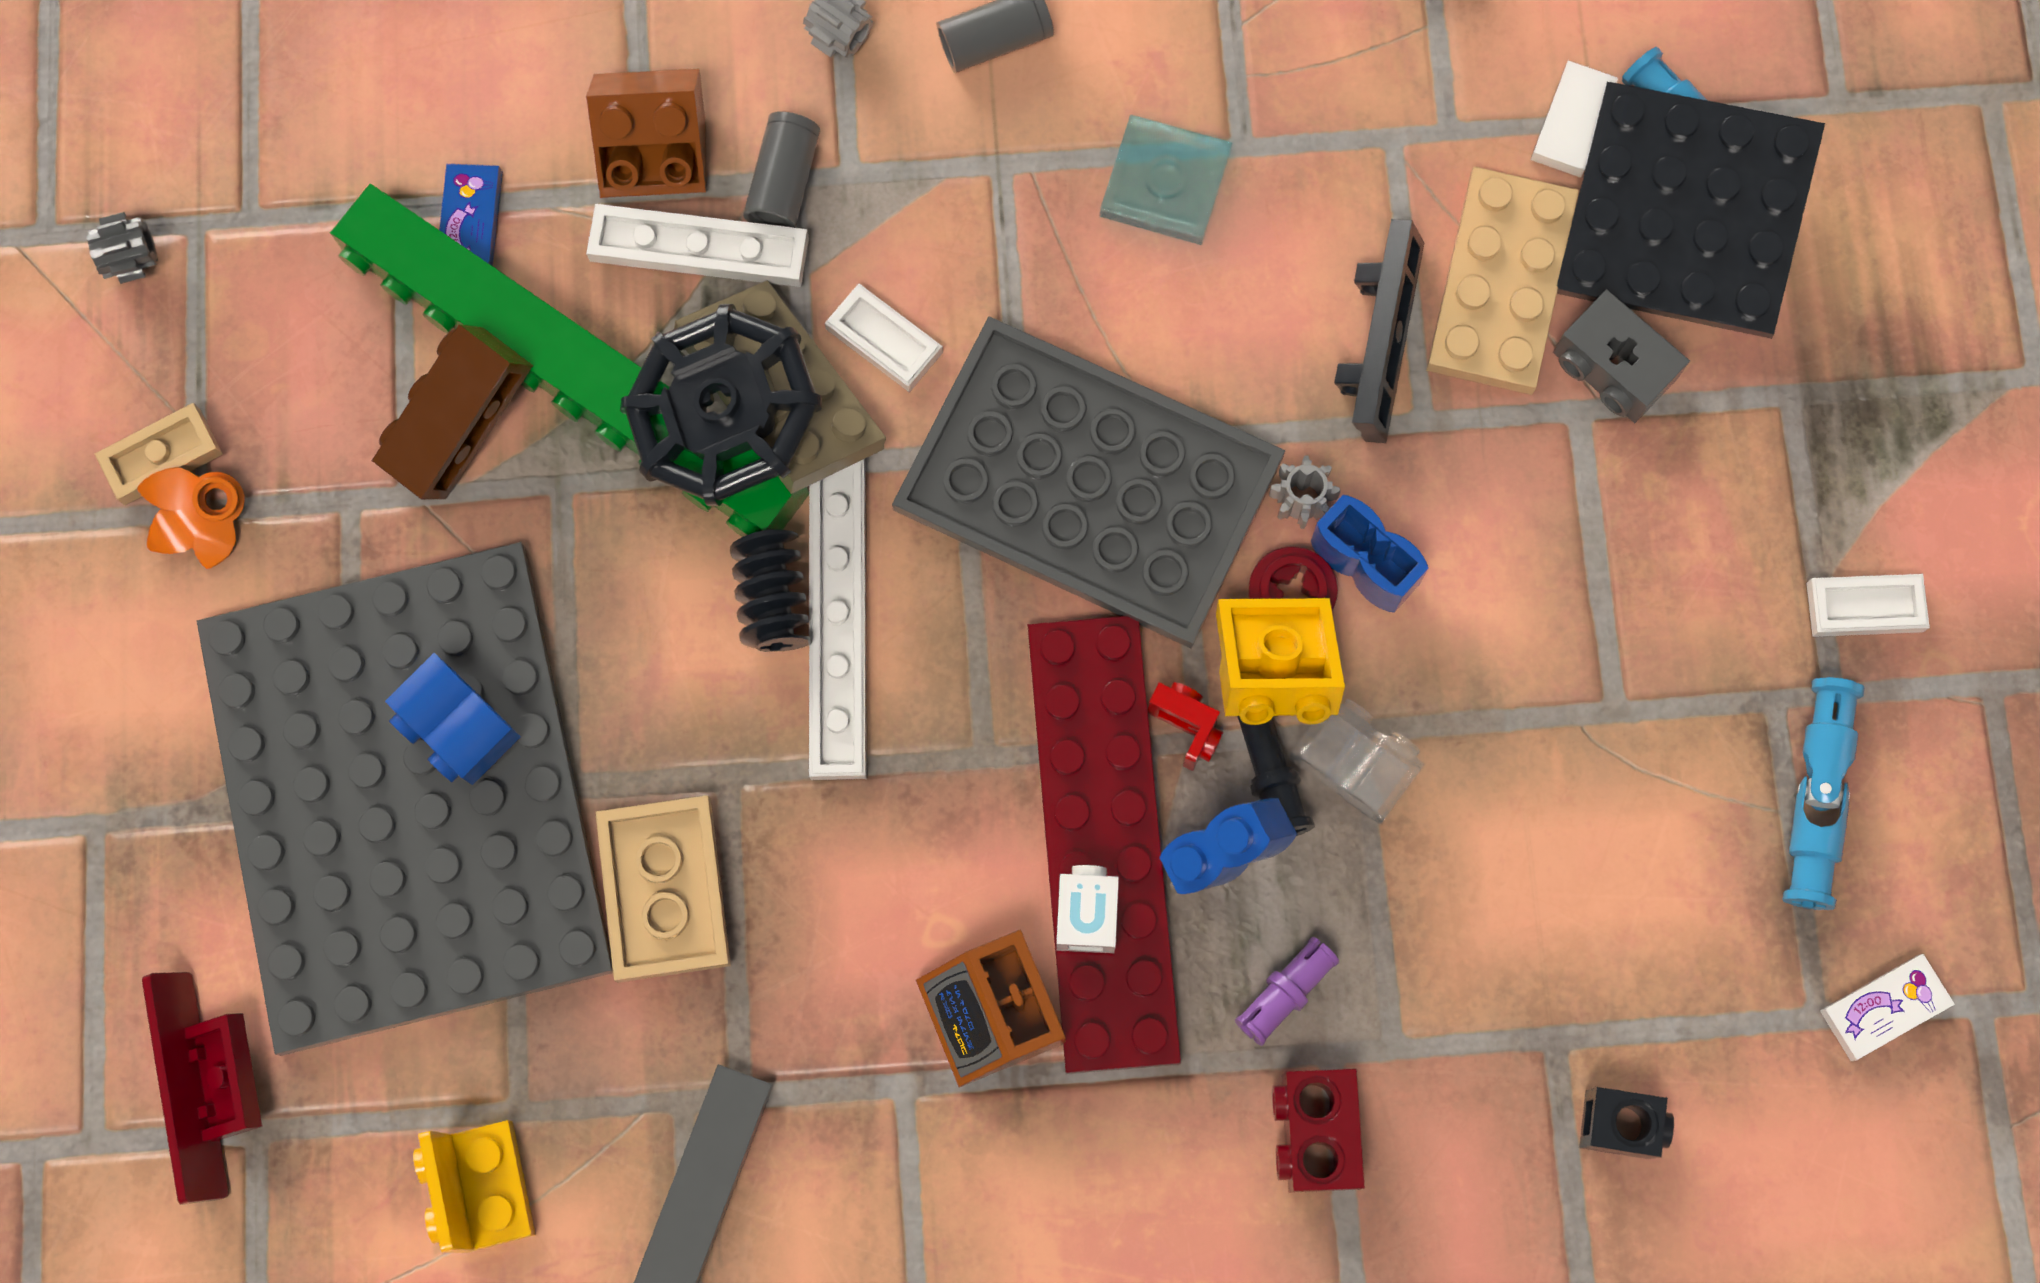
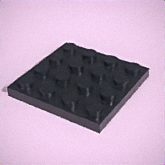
[1557,81,1825,339]

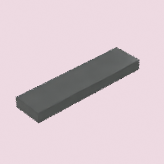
[634,1064,774,1283]

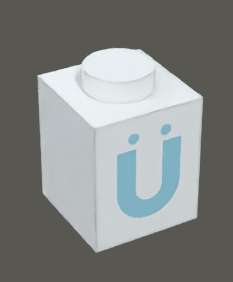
[1057,865,1118,953]

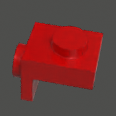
[1148,682,1224,771]

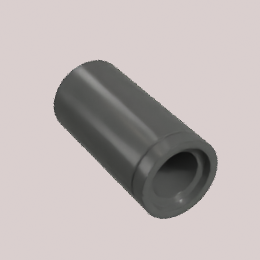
[936,0,1054,73]
[743,112,820,228]

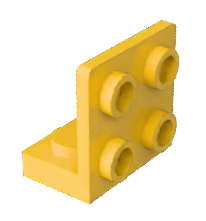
[413,1120,536,1253]

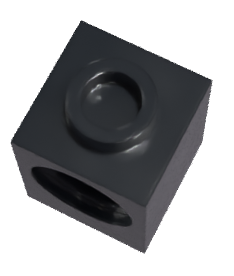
[1579,1087,1674,1159]

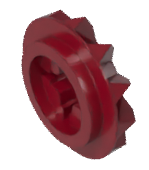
[1248,547,1338,611]

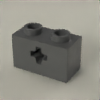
[1553,289,1690,423]

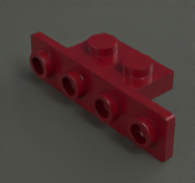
[142,972,263,1205]

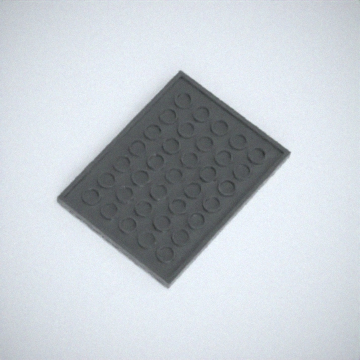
[197,542,613,1056]

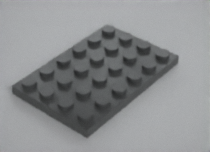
[892,316,1286,649]

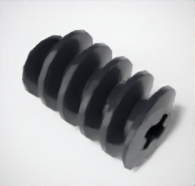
[730,529,811,652]

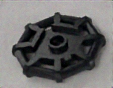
[620,304,822,506]

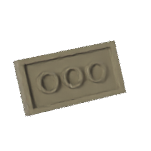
[674,280,886,494]

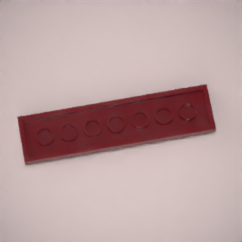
[1027,616,1181,1074]

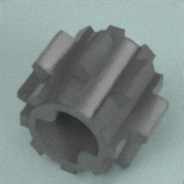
[87,212,158,284]

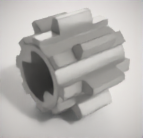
[803,0,873,58]
[1269,456,1340,529]

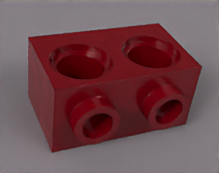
[1272,1069,1365,1193]

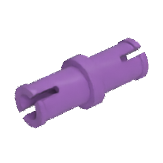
[1235,937,1339,1046]

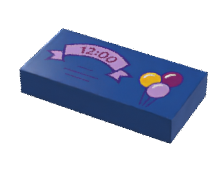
[439,164,503,266]

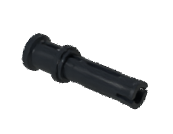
[1237,716,1315,836]

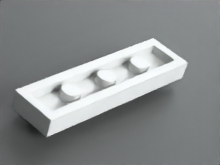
[586,204,809,287]

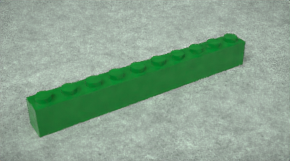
[330,183,809,537]

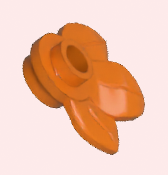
[137,467,245,569]

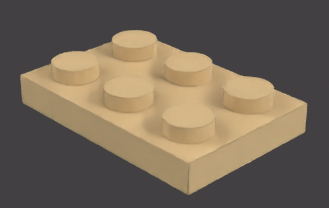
[596,795,731,983]

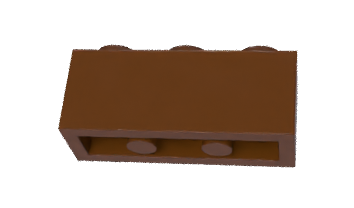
[371,324,533,500]

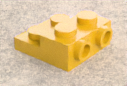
[1216,598,1345,725]

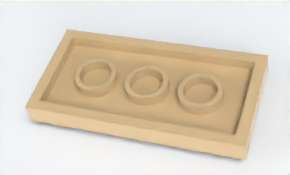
[1426,167,1579,395]

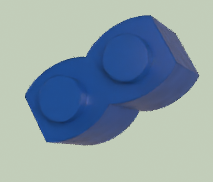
[1311,495,1429,613]
[385,653,521,785]
[1159,798,1297,894]

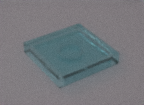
[1100,114,1232,245]

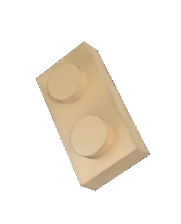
[95,403,223,506]

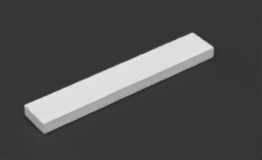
[809,459,867,780]

